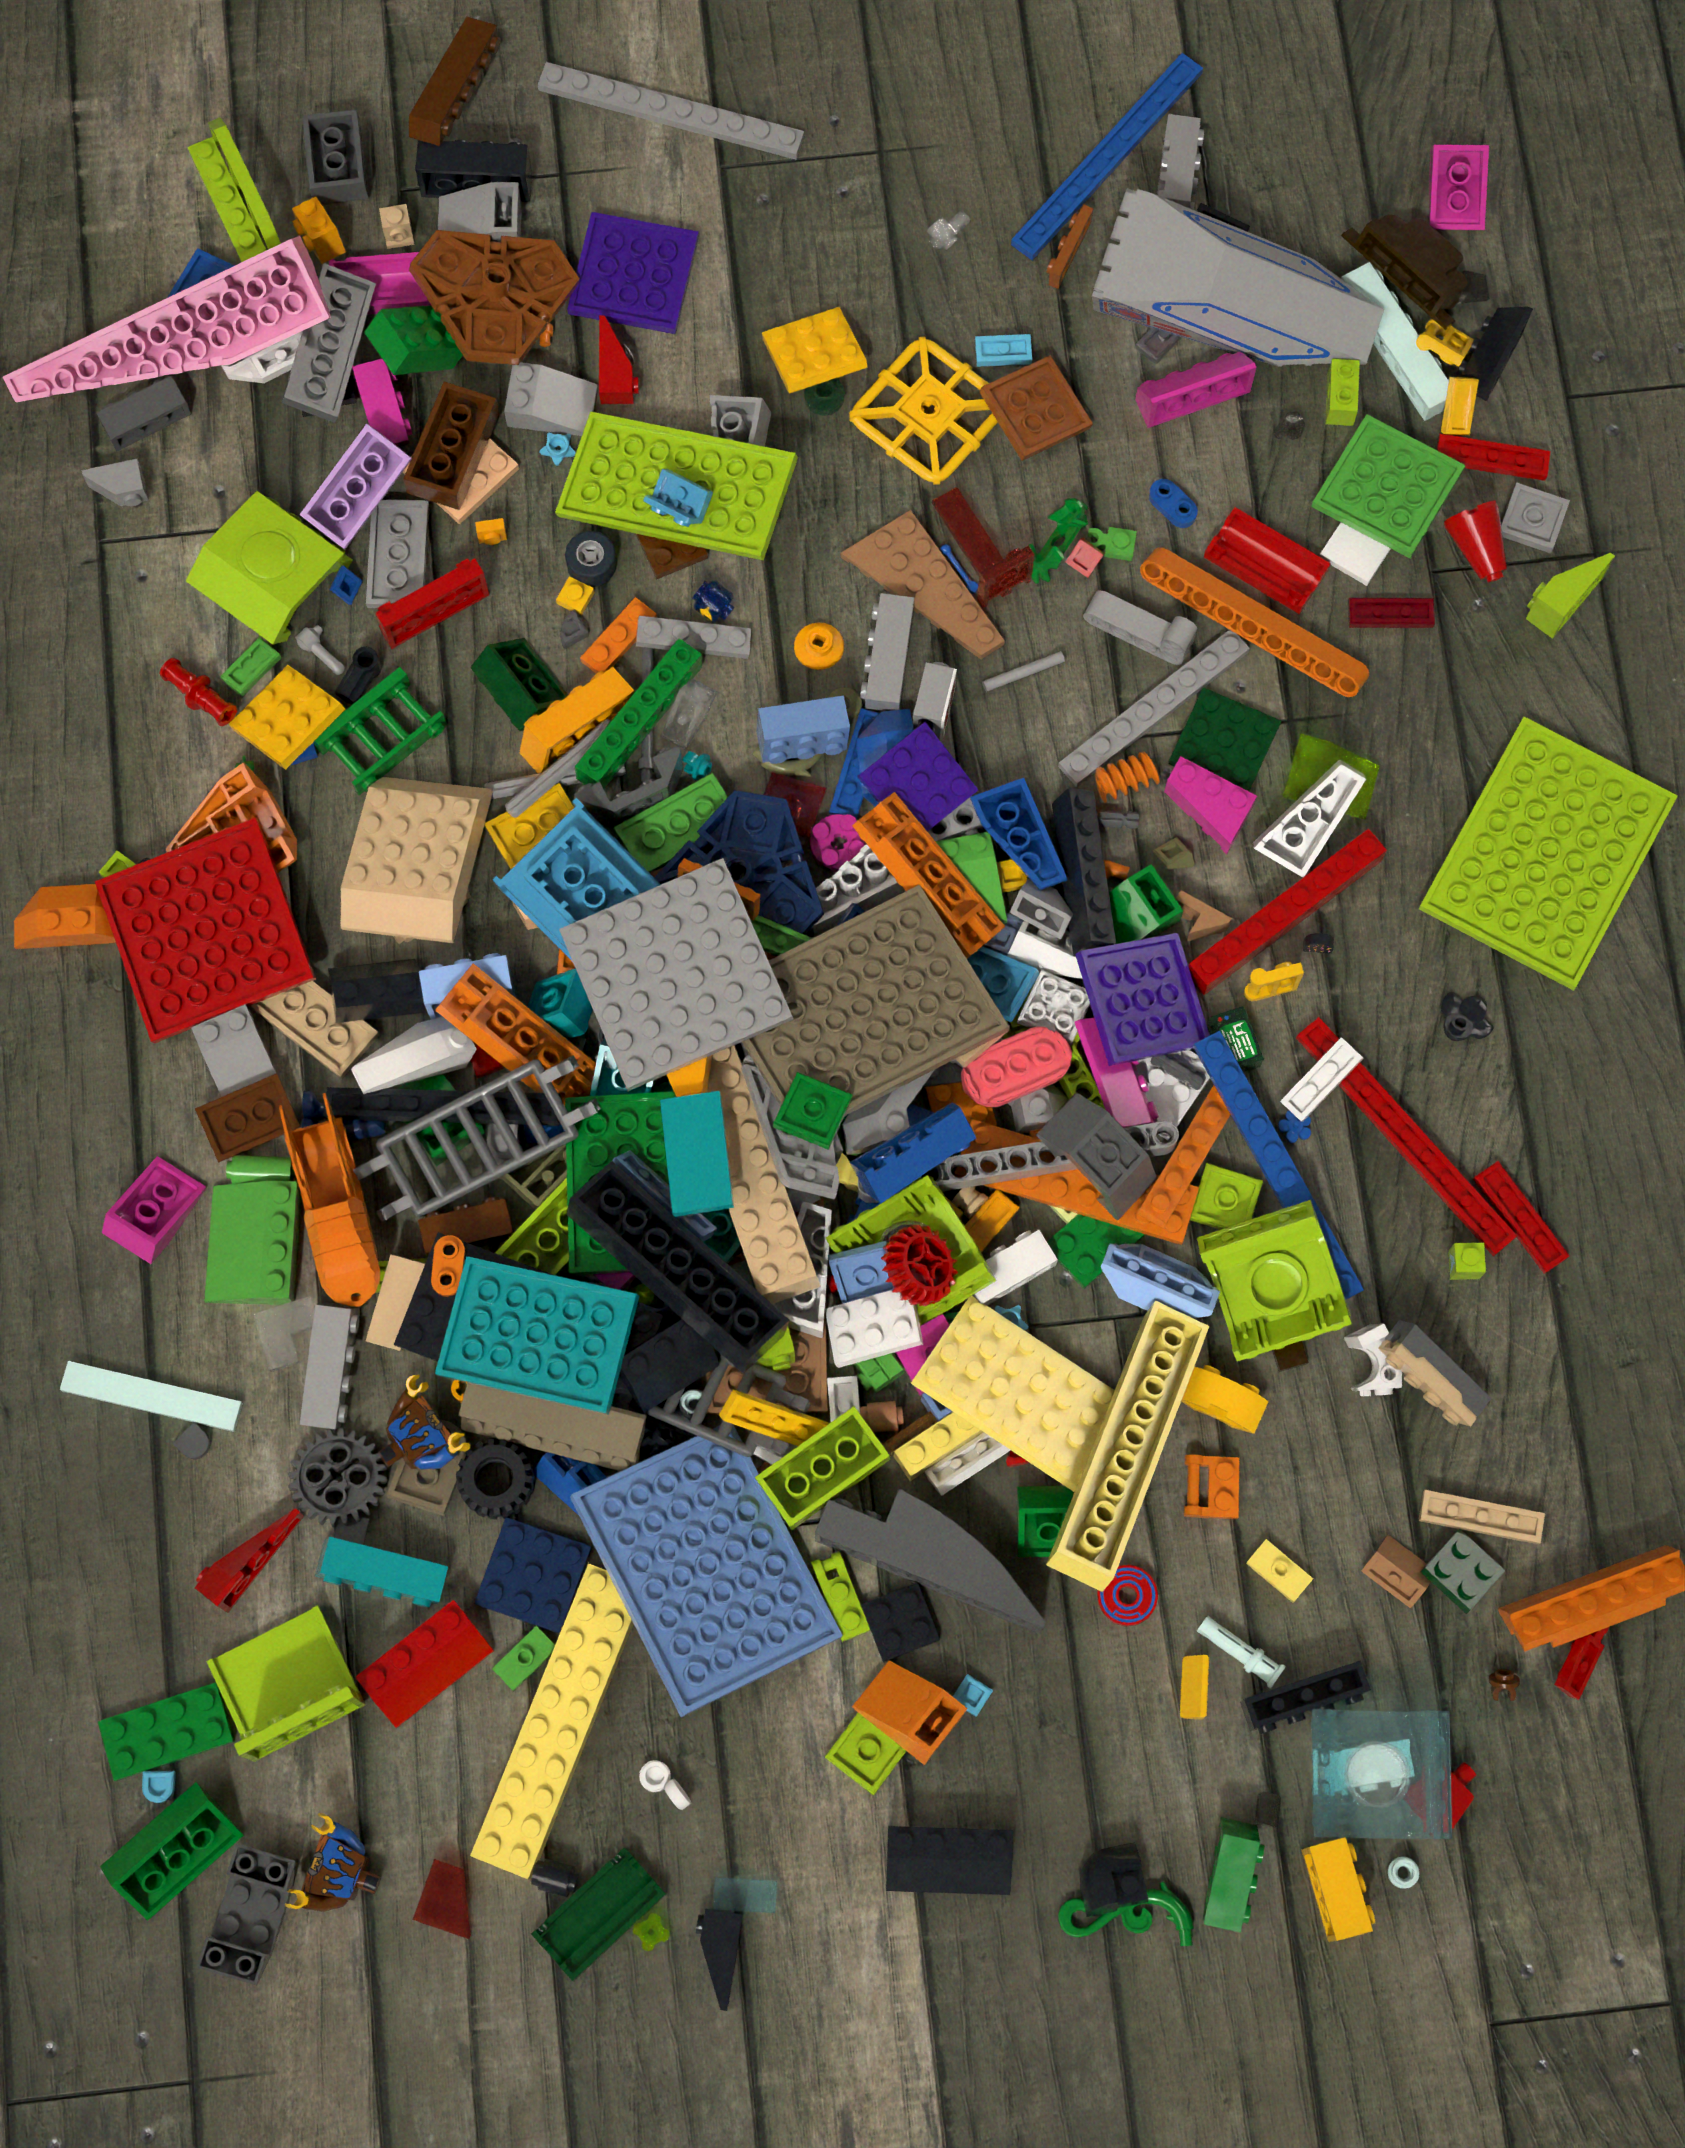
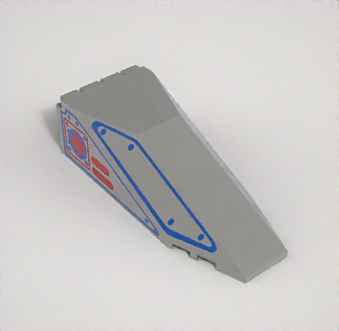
[1092,188,1384,367]

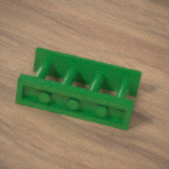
[314,667,447,796]

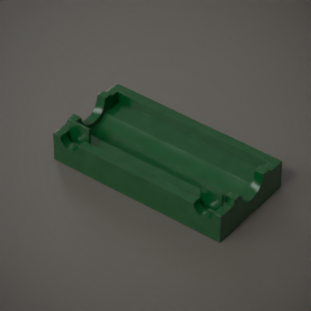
[531,1847,667,1982]

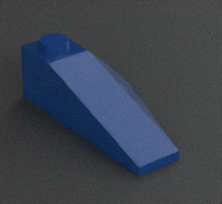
[970,778,1067,890]

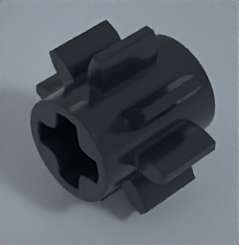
[640,1424,675,1459]

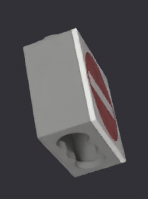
[913,662,957,742]

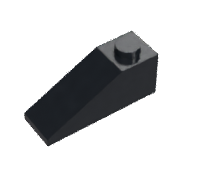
[696,1909,743,2011]

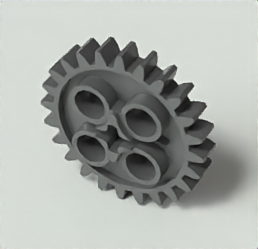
[288,1428,388,1527]

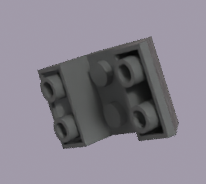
[574,746,683,829]
[1036,1093,1157,1220]
[196,1844,297,1986]

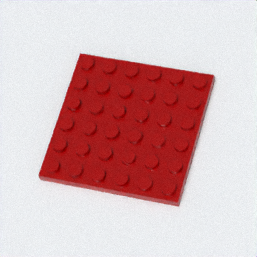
[94,817,316,1043]

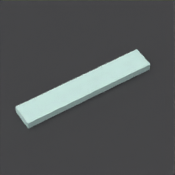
[60,1361,243,1432]

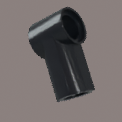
[335,646,382,705]

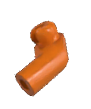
[1104,860,1130,881]

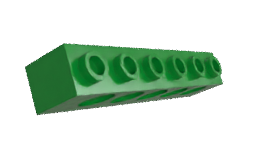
[575,638,702,789]

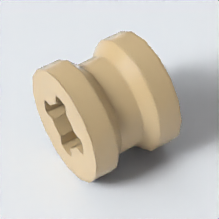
[952,1186,988,1219]

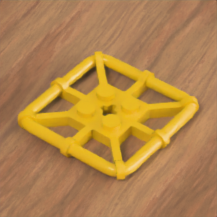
[849,336,998,485]

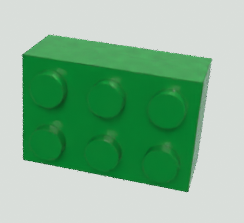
[364,305,463,375]

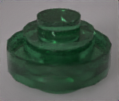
[804,378,845,416]

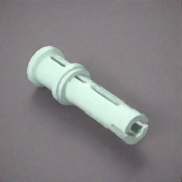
[1197,1616,1286,1689]

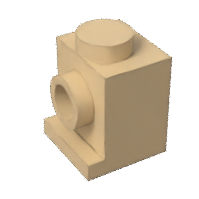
[379,204,414,249]

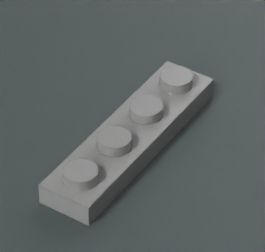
[636,616,751,659]

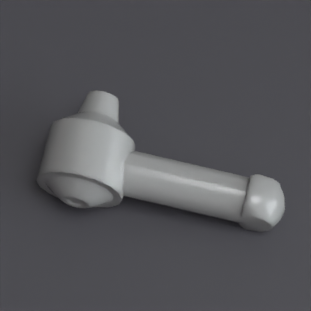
[295,625,345,675]

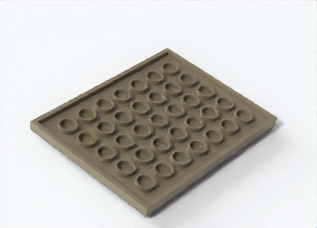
[742,885,1009,1116]

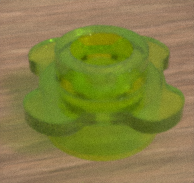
[633,1913,670,1951]

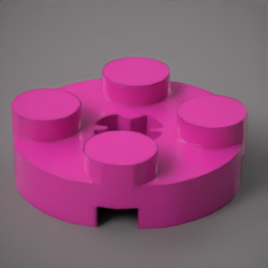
[810,814,866,872]

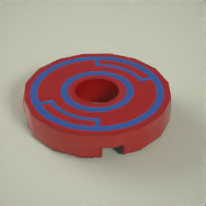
[1097,1565,1158,1627]

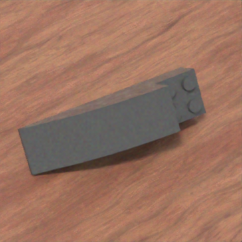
[815,1489,1046,1634]

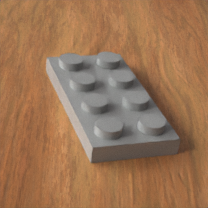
[366,500,429,608]

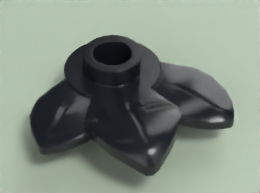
[1441,991,1494,1041]

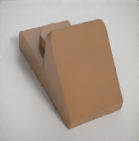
[1176,890,1232,941]

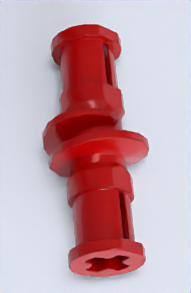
[159,658,237,726]

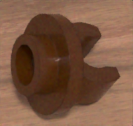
[1489,1669,1520,1701]

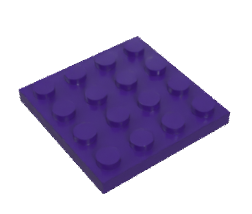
[567,212,699,334]
[1075,933,1210,1066]

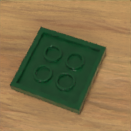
[1168,687,1281,792]

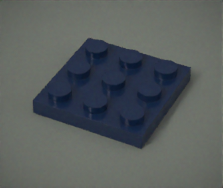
[474,1517,592,1634]

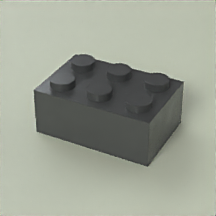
[302,109,369,204]

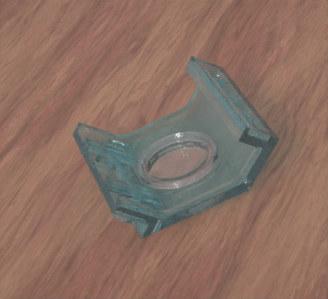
[1311,1709,1452,1839]

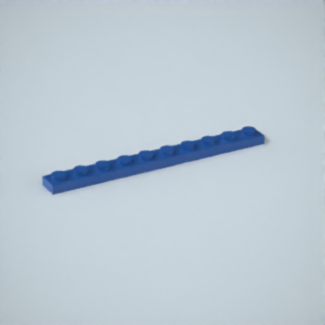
[1011,53,1203,260]
[1193,1030,1364,1300]

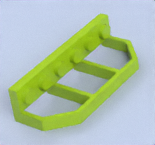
[187,117,281,263]

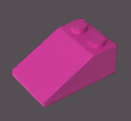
[1429,145,1489,230]
[102,1156,206,1264]

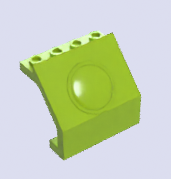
[186,491,353,644]
[1197,1200,1352,1361]

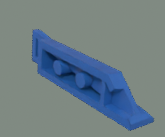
[533,1452,607,1514]

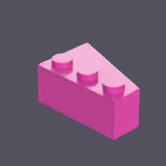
[352,359,413,446]
[1164,756,1257,855]

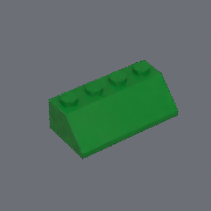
[100,1782,244,1921]

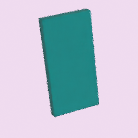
[660,1090,734,1217]

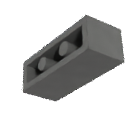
[96,376,191,452]

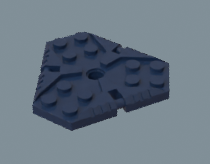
[654,790,824,935]

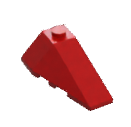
[195,1508,304,1613]

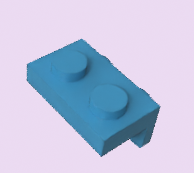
[643,469,713,527]

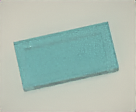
[713,1877,777,1913]

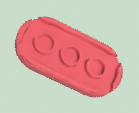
[961,1026,1072,1107]

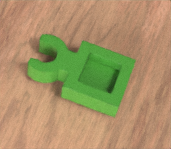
[1088,527,1137,561]

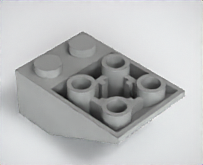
[438,182,521,242]

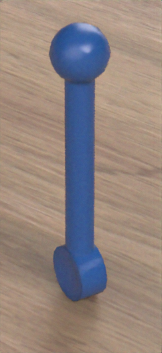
[940,544,978,594]

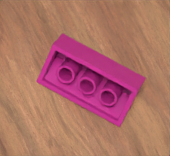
[1135,351,1257,428]
[1074,1018,1159,1138]

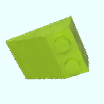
[1526,553,1615,639]

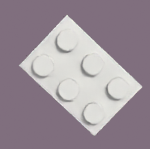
[825,1290,923,1368]

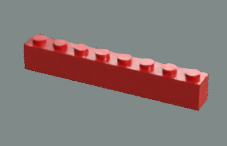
[1188,828,1387,995]

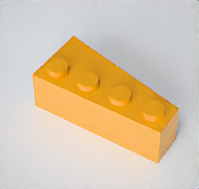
[519,667,635,773]

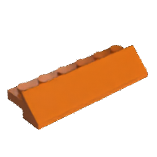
[852,792,1005,959]
[435,963,596,1106]
[1498,1545,1685,1652]

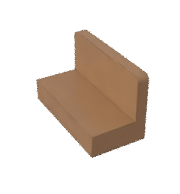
[1361,1535,1431,1608]

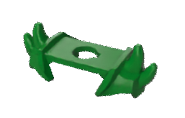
[1023,498,1088,584]

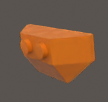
[14,884,116,949]

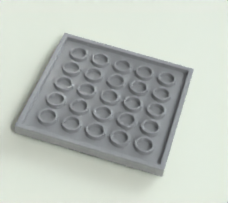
[559,858,793,1091]

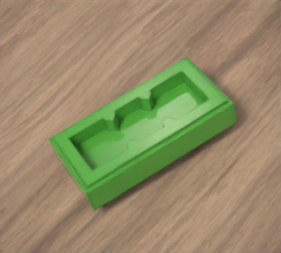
[220,637,281,697]
[492,1626,555,1692]

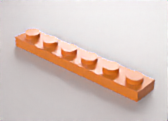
[1138,1085,1231,1229]

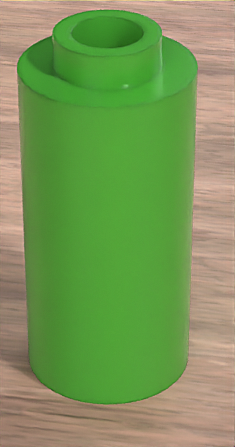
[226,1155,295,1184]

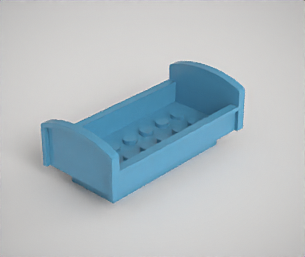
[493,798,661,962]

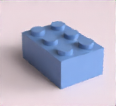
[756,695,850,764]

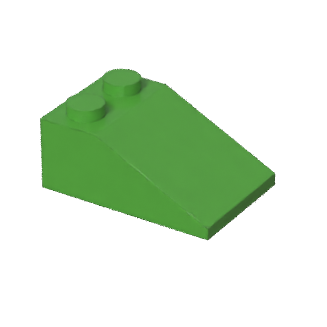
[935,832,1007,923]

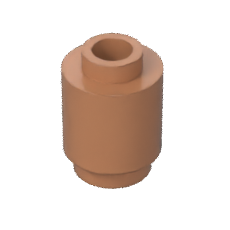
[860,1401,903,1433]

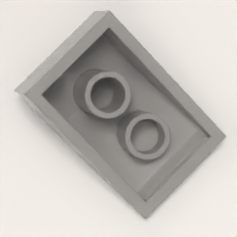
[504,362,598,436]
[191,1004,276,1097]

